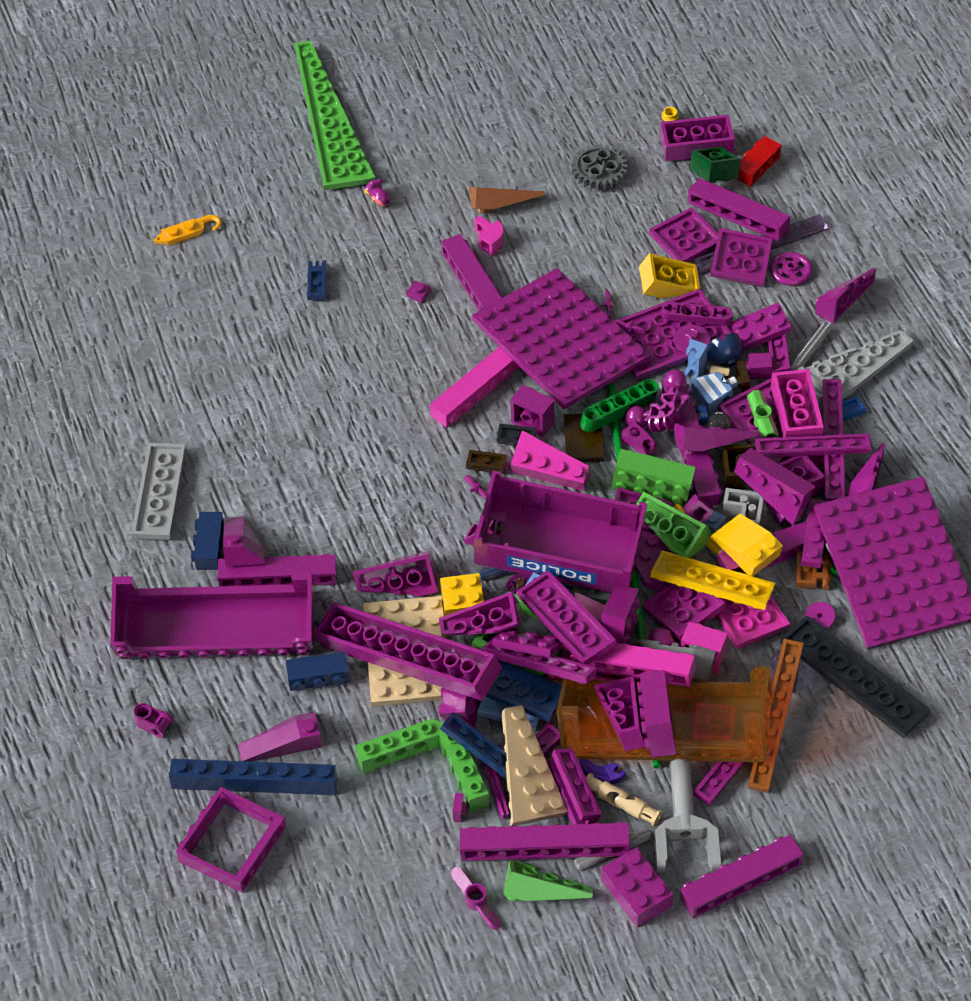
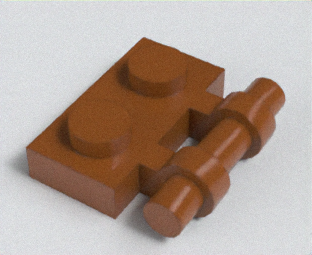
[796,551,832,590]

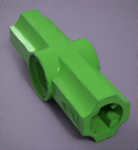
[747,390,779,438]

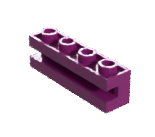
[547,748,601,824]

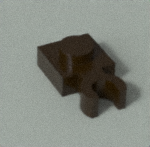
[736,360,750,393]

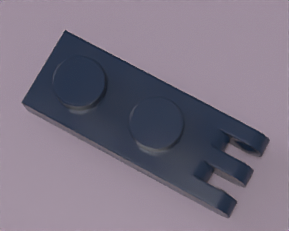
[307,260,326,300]

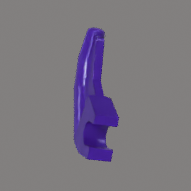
[578,758,626,784]

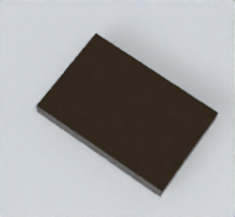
[564,414,604,462]

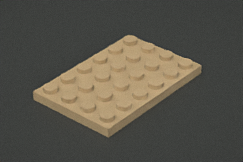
[363,596,446,707]

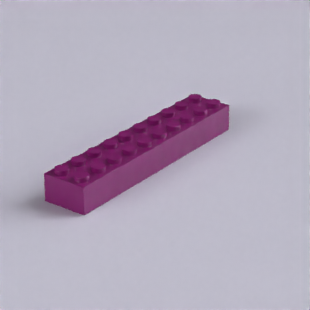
[313,602,502,701]

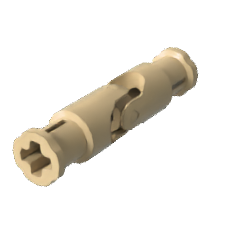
[586,773,663,827]

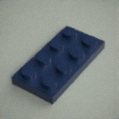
[485,660,567,722]

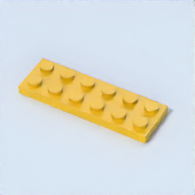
[650,550,775,610]

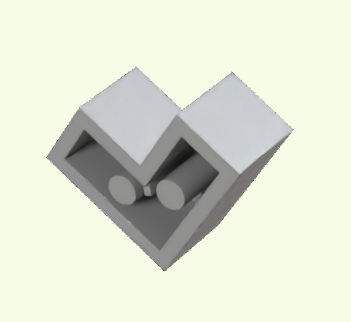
[722,488,764,525]

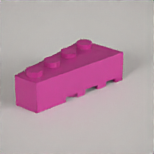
[511,431,591,491]

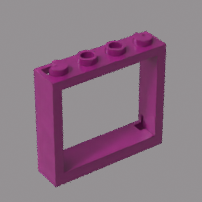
[176,787,286,893]

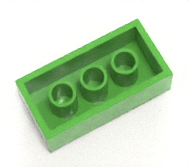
[611,449,695,507]

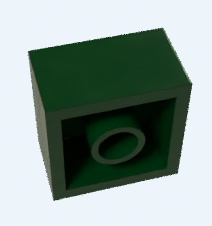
[690,146,740,183]

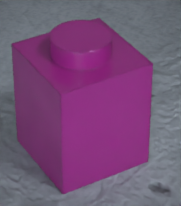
[745,353,772,380]
[683,494,713,523]

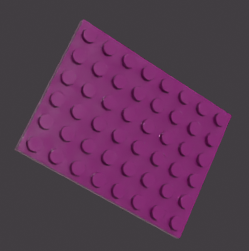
[472,268,650,409]
[813,477,971,649]

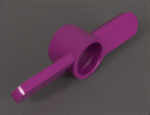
[451,867,501,930]

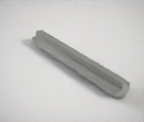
[791,322,832,371]
[574,828,651,871]

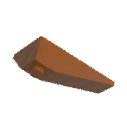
[469,187,545,213]

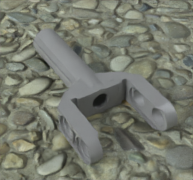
[654,758,721,872]

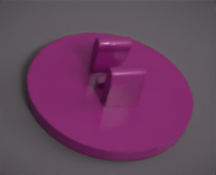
[673,325,710,354]

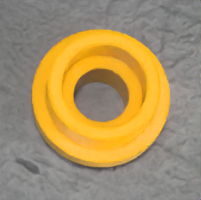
[662,107,679,121]

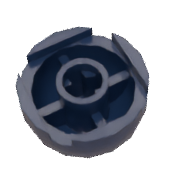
[707,333,743,367]

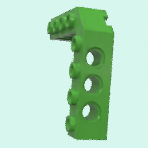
[355,718,489,813]

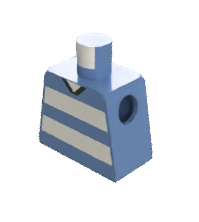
[691,372,738,415]

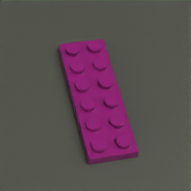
[516,571,617,665]

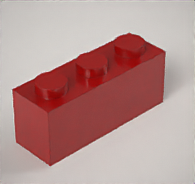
[737,136,782,187]

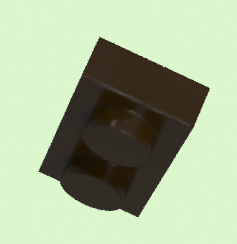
[466,450,507,474]

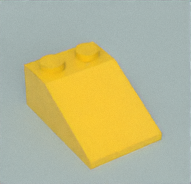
[639,253,700,298]
[711,514,783,576]

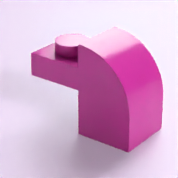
[474,216,504,256]

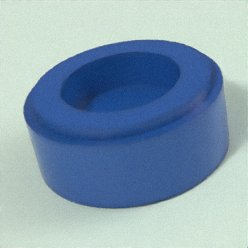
[696,405,708,424]

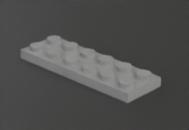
[131,443,186,540]

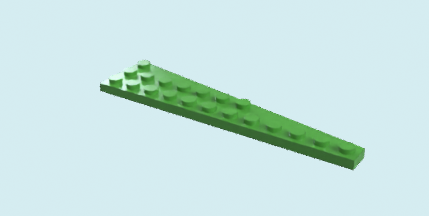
[294,41,376,190]

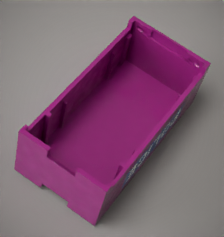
[474,471,647,593]

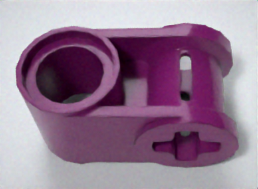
[134,703,174,738]

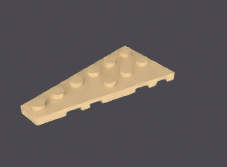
[502,705,568,827]

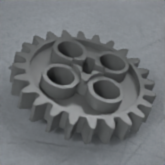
[571,144,628,190]

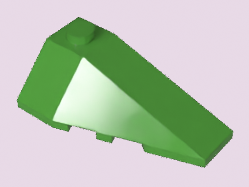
[636,492,713,558]
[503,859,593,901]

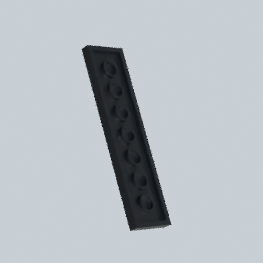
[780,615,931,739]

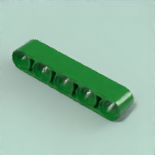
[580,379,659,432]

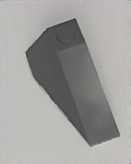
[637,639,716,693]

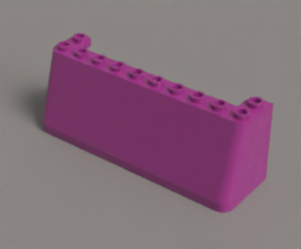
[110,572,316,659]

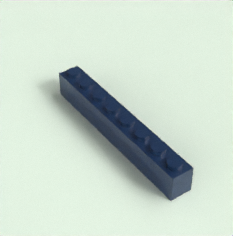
[169,759,337,795]

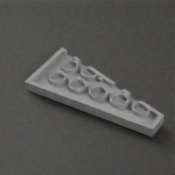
[797,330,914,401]

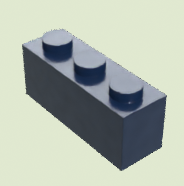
[191,512,224,570]
[286,651,350,691]

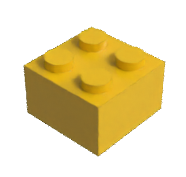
[440,573,484,616]

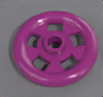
[769,252,813,286]

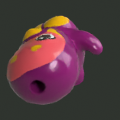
[364,179,391,207]

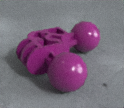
[625,369,690,433]

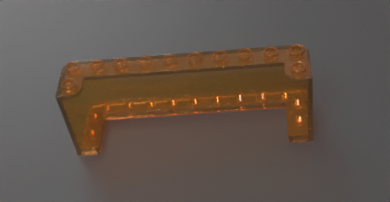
[556,666,772,762]

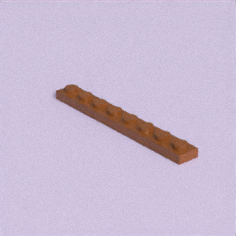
[748,639,804,793]

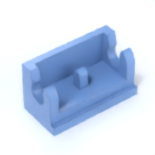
[685,339,708,378]

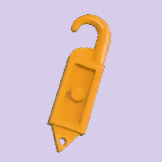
[154,215,222,246]

